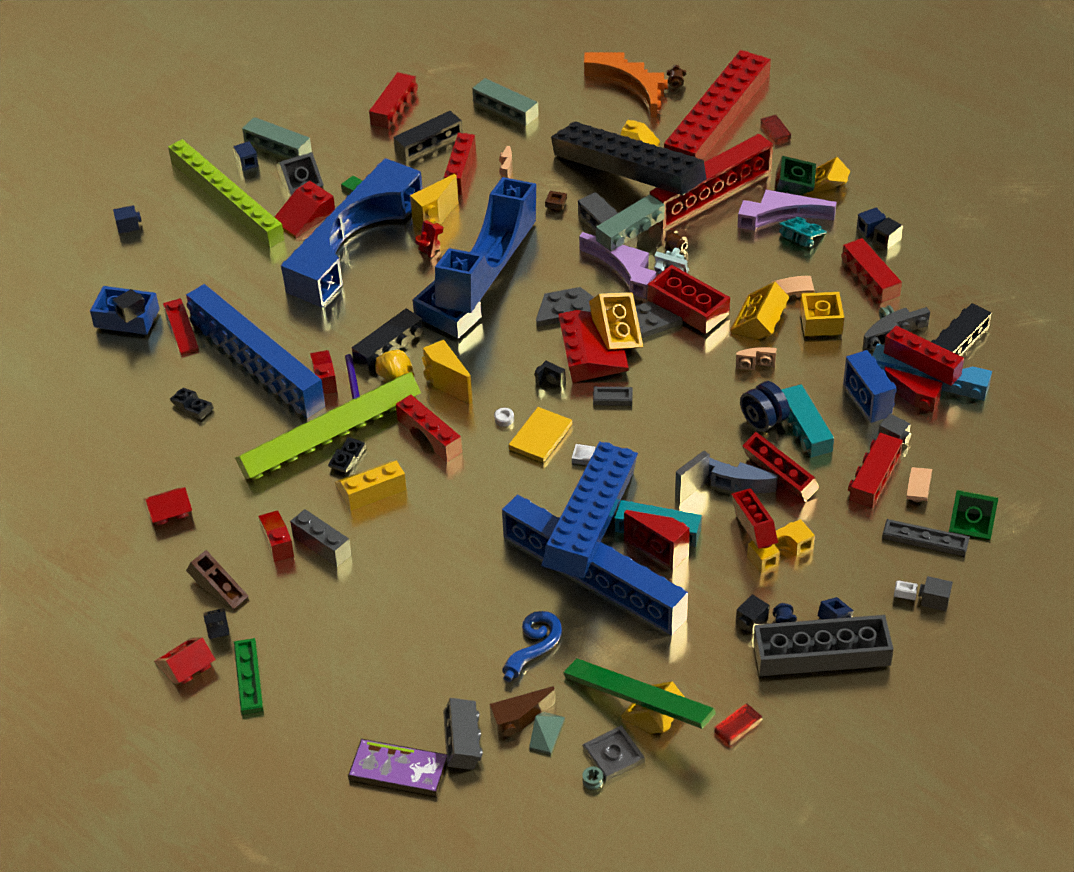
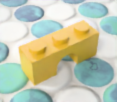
[747,519,815,574]

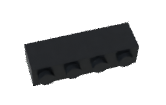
[393,111,463,161]
[931,303,992,356]
[351,308,423,372]

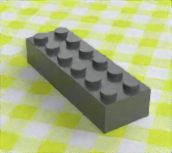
[753,615,894,676]

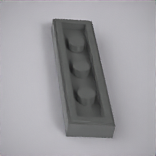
[882,519,970,557]

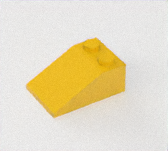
[410,174,458,230]
[589,292,643,350]
[422,340,473,404]

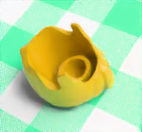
[376,350,415,383]

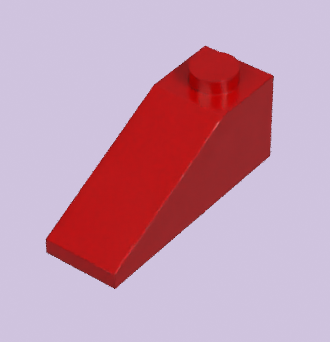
[163,298,199,355]
[310,350,337,394]
[884,367,942,412]
[258,510,294,562]

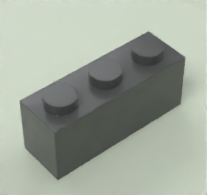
[290,509,352,567]
[443,698,483,770]

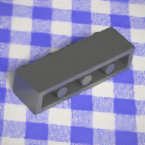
[578,192,638,247]

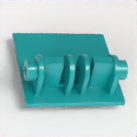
[779,217,827,247]

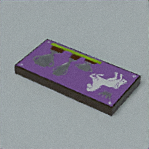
[348,739,447,797]

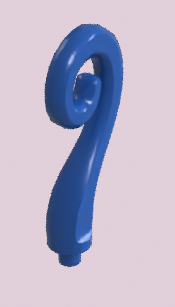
[502,611,562,682]

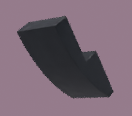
[170,388,214,420]
[328,437,367,473]

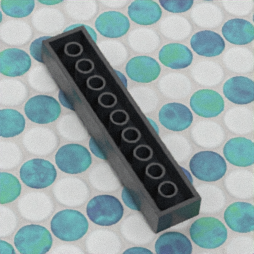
[551,122,707,196]

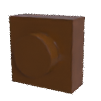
[545,191,567,210]

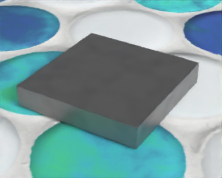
[675,450,710,503]
[583,725,645,781]

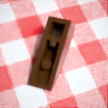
[186,550,249,610]
[490,686,555,738]

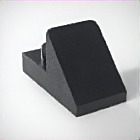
[203,608,230,639]

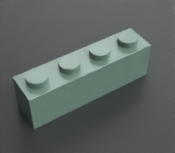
[472,78,538,126]
[242,117,312,159]
[596,194,665,251]

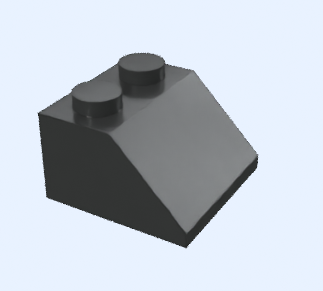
[276,152,324,196]

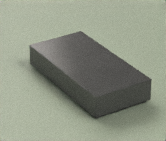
[593,387,633,406]

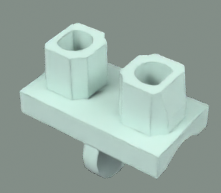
[654,248,689,274]

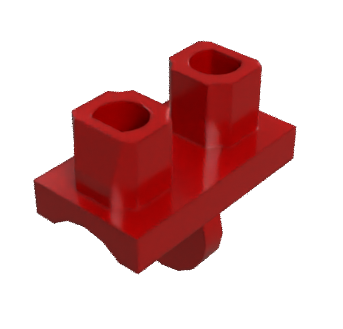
[415,220,443,258]

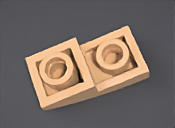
[499,146,512,178]
[772,276,815,298]
[736,347,777,370]
[906,467,932,502]

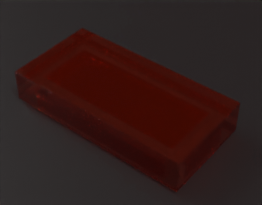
[760,115,791,143]
[714,703,763,746]

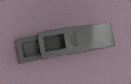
[862,307,930,351]

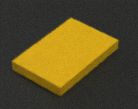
[508,407,572,463]

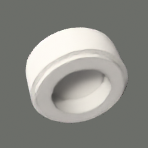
[494,408,514,427]

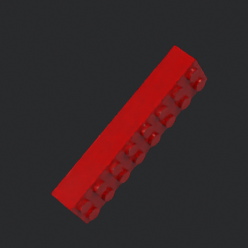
[650,134,773,230]

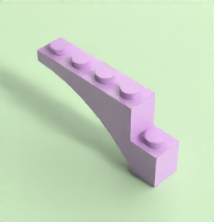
[737,190,837,231]
[579,232,656,299]

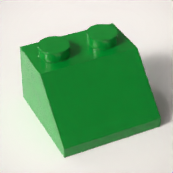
[949,490,999,539]

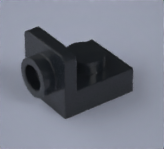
[534,360,566,387]

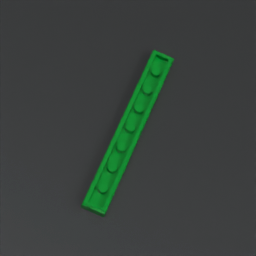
[563,658,716,729]

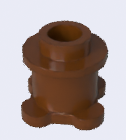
[666,65,687,88]
[664,229,688,253]

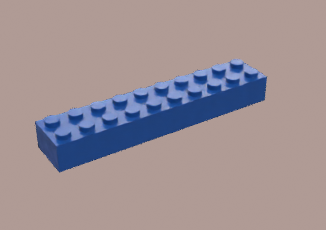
[186,284,325,418]
[542,441,638,579]
[502,494,688,636]

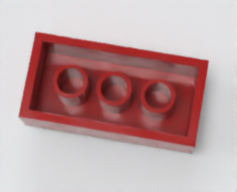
[647,265,730,334]

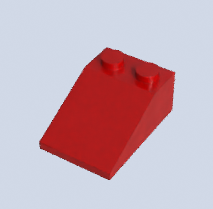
[275,181,335,238]
[624,510,690,570]

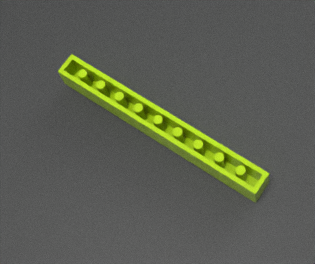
[168,139,285,248]
[235,372,421,481]

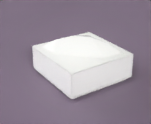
[572,444,595,465]
[894,580,918,600]

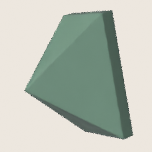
[529,712,565,755]

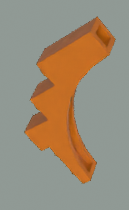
[584,52,668,117]

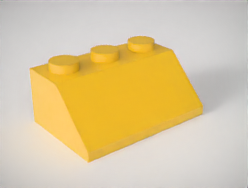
[730,282,789,340]
[335,460,407,511]

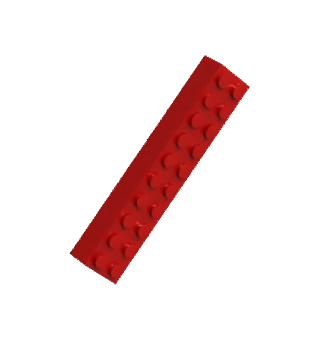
[664,50,771,160]

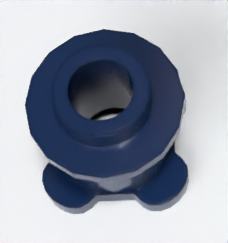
[772,603,797,623]

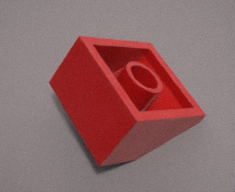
[143,487,192,525]
[154,637,216,685]

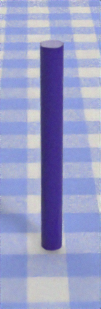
[345,354,360,399]

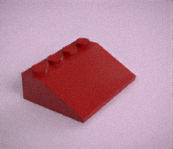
[558,310,629,383]

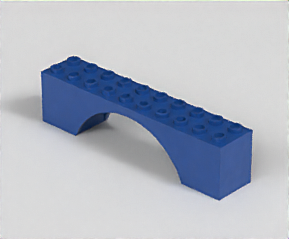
[281,158,423,307]
[435,177,536,313]

